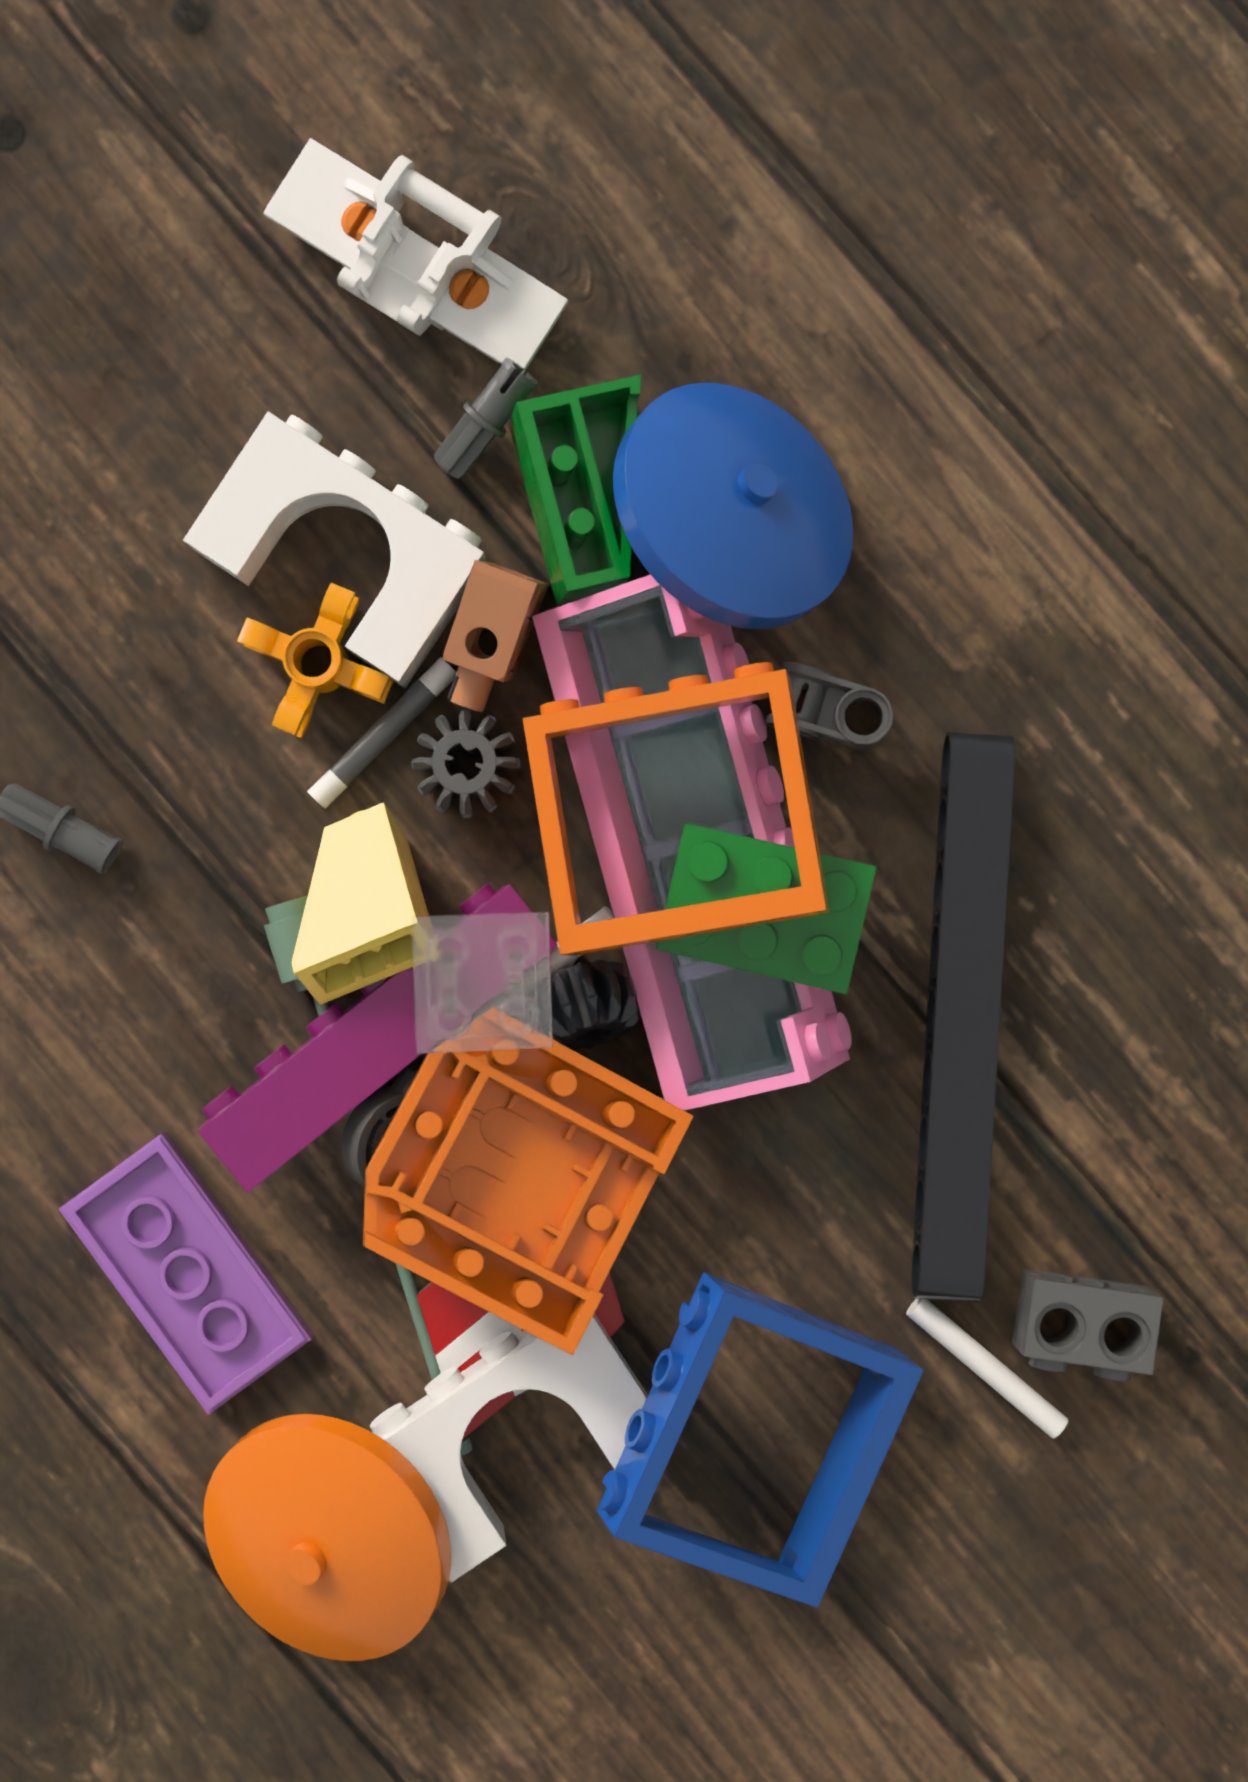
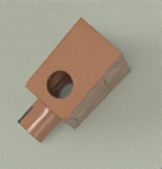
[443,560,549,712]

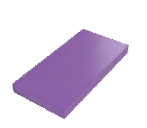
[59,1132,314,1415]

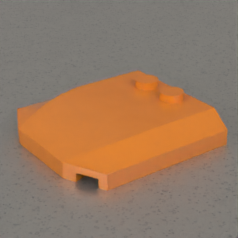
[363,1007,694,1356]

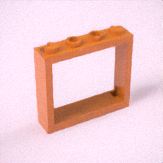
[523,662,830,956]

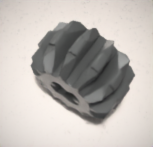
[411,709,521,819]

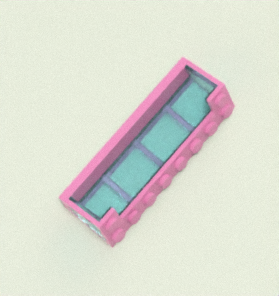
[532,574,852,1111]

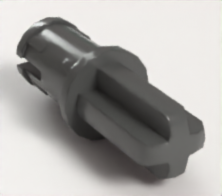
[434,357,538,479]
[0,783,123,875]

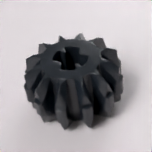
[528,959,641,1051]

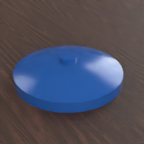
[613,383,853,629]

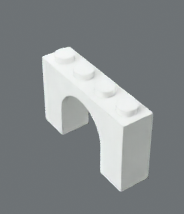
[183,412,487,689]
[370,1313,648,1583]

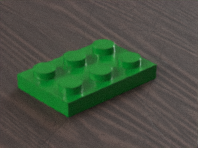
[656,823,877,995]

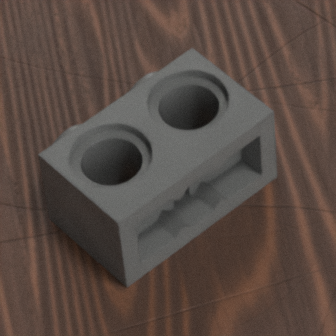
[1012,1268,1163,1381]

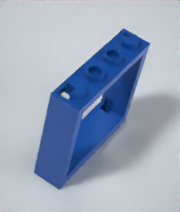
[596,1272,924,1608]

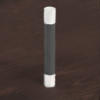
[307,657,456,809]

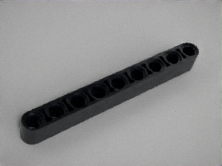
[911,732,1015,1302]

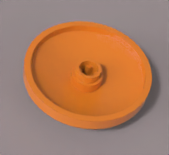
[203,1414,451,1661]

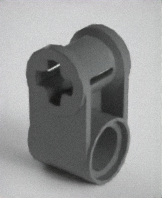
[764,661,893,751]

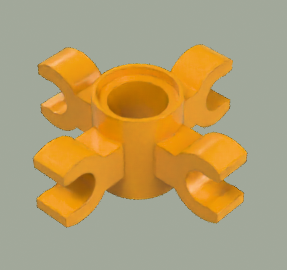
[237,583,394,738]

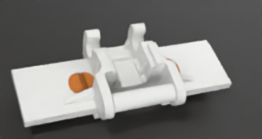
[263,138,568,374]

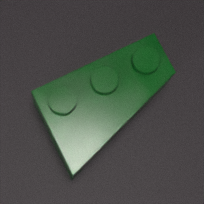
[508,375,641,607]

